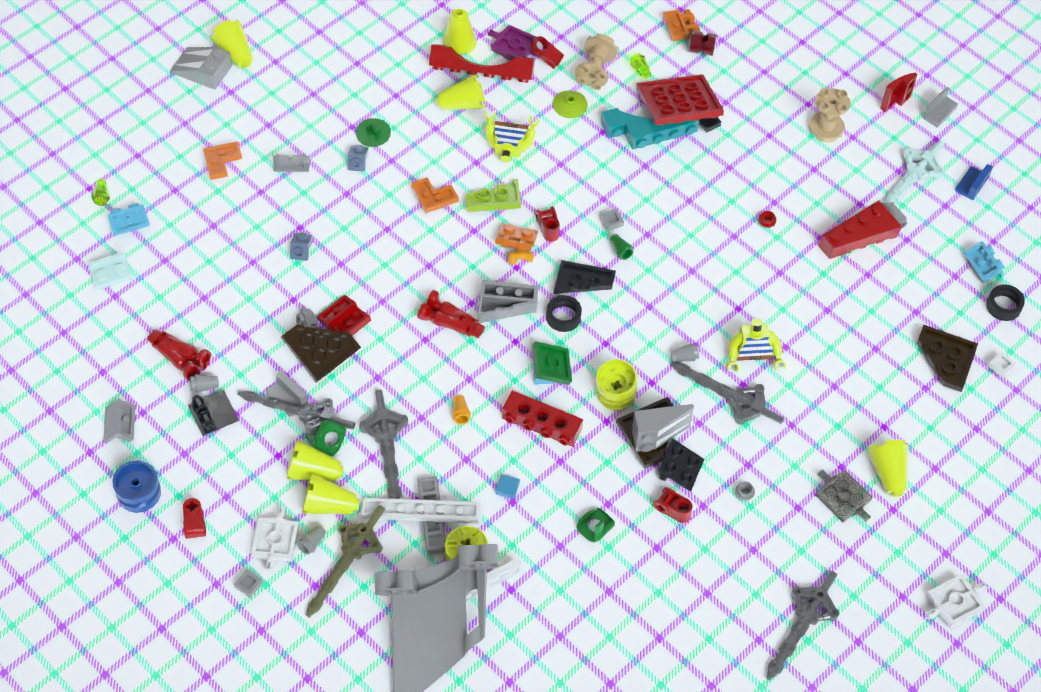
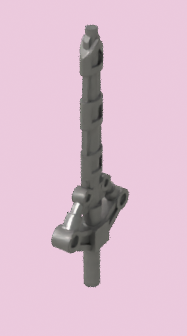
[671,362,785,425]
[359,389,409,499]
[237,391,356,435]
[766,571,840,681]

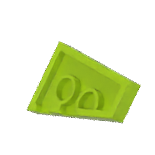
[465,178,521,212]

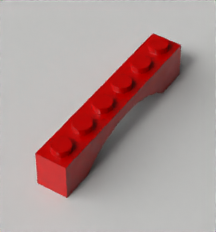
[429,44,536,83]

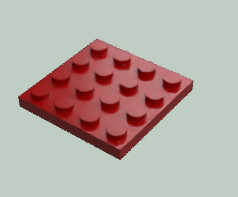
[636,74,724,125]

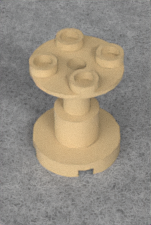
[575,33,619,90]
[809,88,851,143]

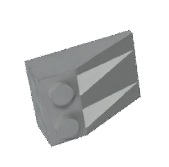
[170,47,232,90]
[632,404,694,452]

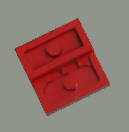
[880,72,918,113]
[316,294,372,336]

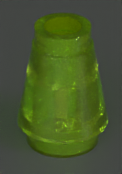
[629,53,652,79]
[91,179,110,206]

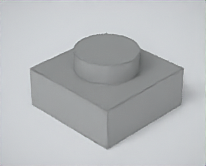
[600,208,624,231]
[233,569,264,599]

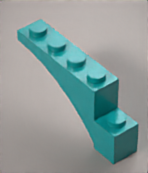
[601,108,699,150]

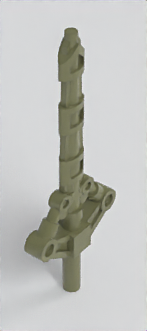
[306,505,385,618]

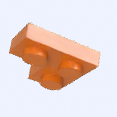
[203,141,242,180]
[411,177,459,214]

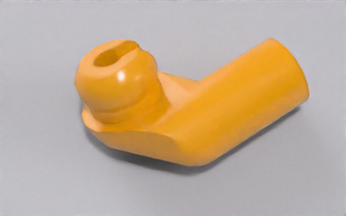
[507,251,534,265]

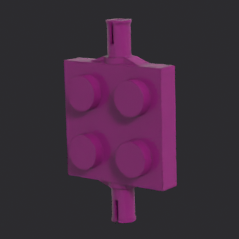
[488,24,540,60]

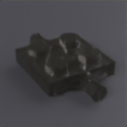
[815,469,873,523]

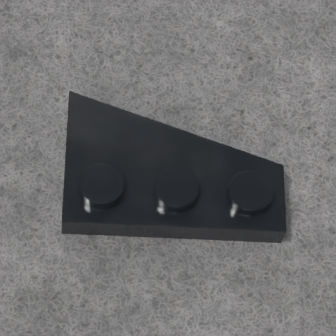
[553,260,616,294]

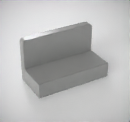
[923,86,959,128]
[266,370,308,417]
[103,399,136,443]

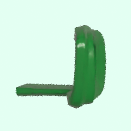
[305,420,347,456]
[576,507,615,543]

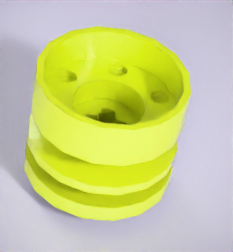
[596,359,637,411]
[445,526,488,561]

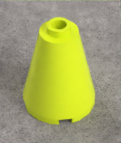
[443,8,477,55]
[210,19,253,68]
[436,74,486,110]
[286,440,344,481]
[867,440,908,497]
[302,474,360,514]

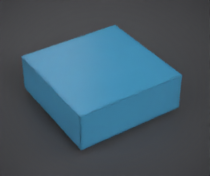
[495,474,520,499]

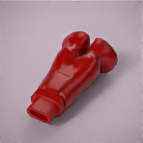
[417,289,486,339]
[147,329,212,380]

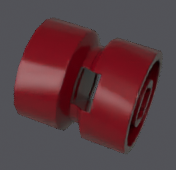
[689,30,717,56]

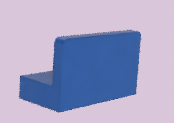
[955,163,994,201]

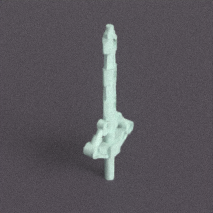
[881,140,945,207]

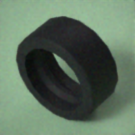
[986,284,1025,321]
[546,295,582,332]

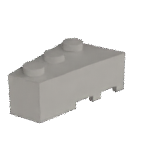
[478,280,538,323]

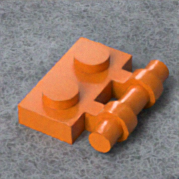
[663,9,700,41]
[495,223,538,252]

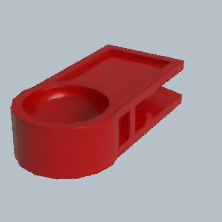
[530,36,564,69]

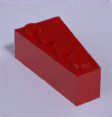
[818,200,902,259]

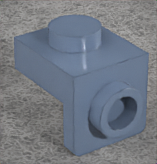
[347,145,369,172]
[290,232,313,261]

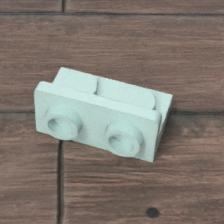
[88,252,133,290]

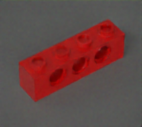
[502,390,584,447]

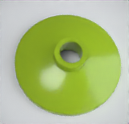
[553,90,588,118]

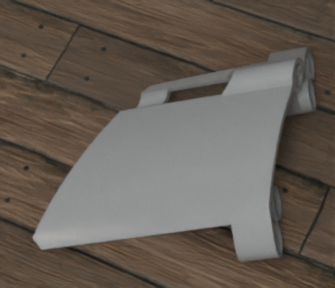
[374,544,499,692]

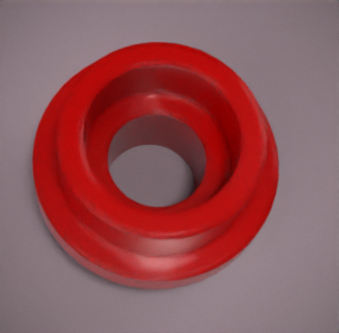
[758,210,777,228]

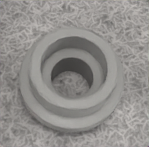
[735,481,755,501]

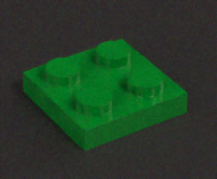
[532,341,573,385]

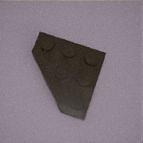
[280,324,361,383]
[917,324,979,392]
[616,397,674,469]

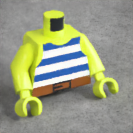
[485,111,540,162]
[726,318,786,372]

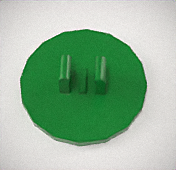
[356,118,391,147]

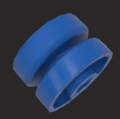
[112,460,161,513]

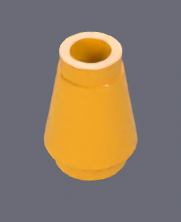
[452,395,471,425]

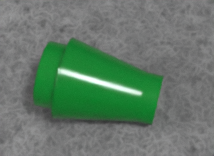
[609,234,634,260]

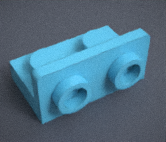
[107,203,150,237]
[963,241,1005,283]

